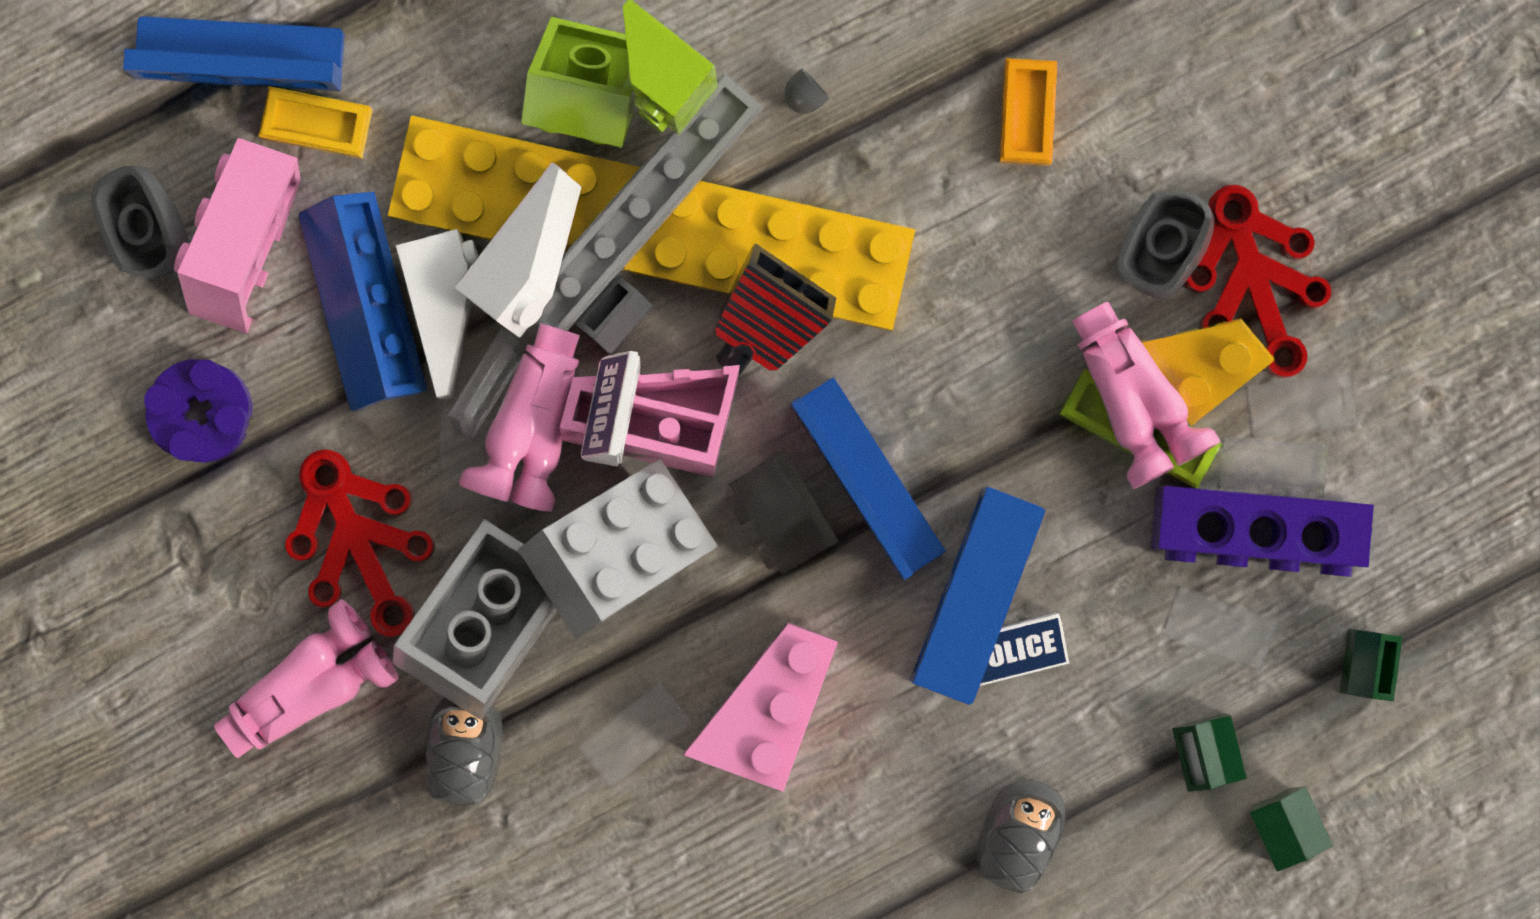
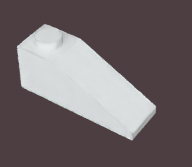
[455,162,582,338]
[396,229,478,400]

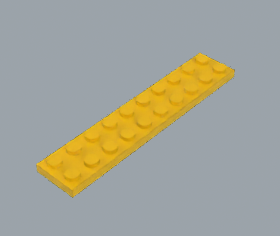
[387,115,916,332]

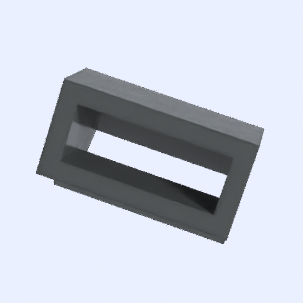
[576,275,654,355]

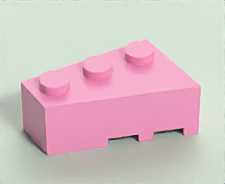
[174,138,301,334]
[560,365,740,478]
[684,622,838,792]

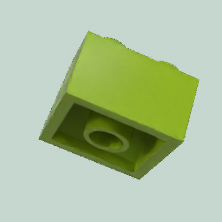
[622,0,718,135]
[521,17,636,148]

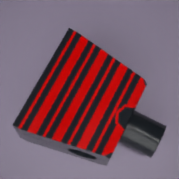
[714,243,837,375]

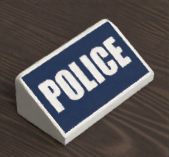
[581,351,641,467]
[980,613,1069,686]

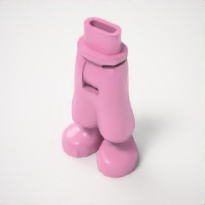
[1072,302,1220,489]
[458,323,580,512]
[214,599,398,758]

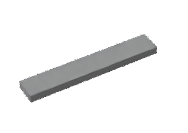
[534,72,764,331]

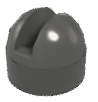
[785,68,830,114]

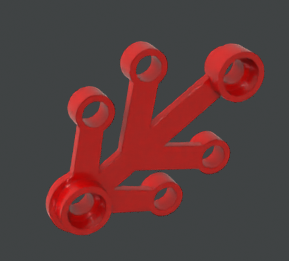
[1184,185,1332,378]
[285,449,435,637]

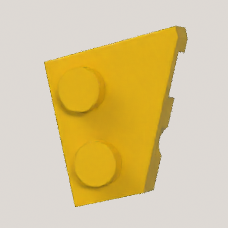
[1141,319,1274,426]

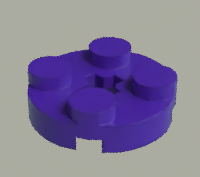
[144,359,253,463]

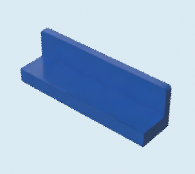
[123,16,345,92]
[299,192,427,411]
[790,377,946,580]
[909,486,1045,705]

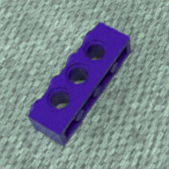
[1151,486,1374,577]

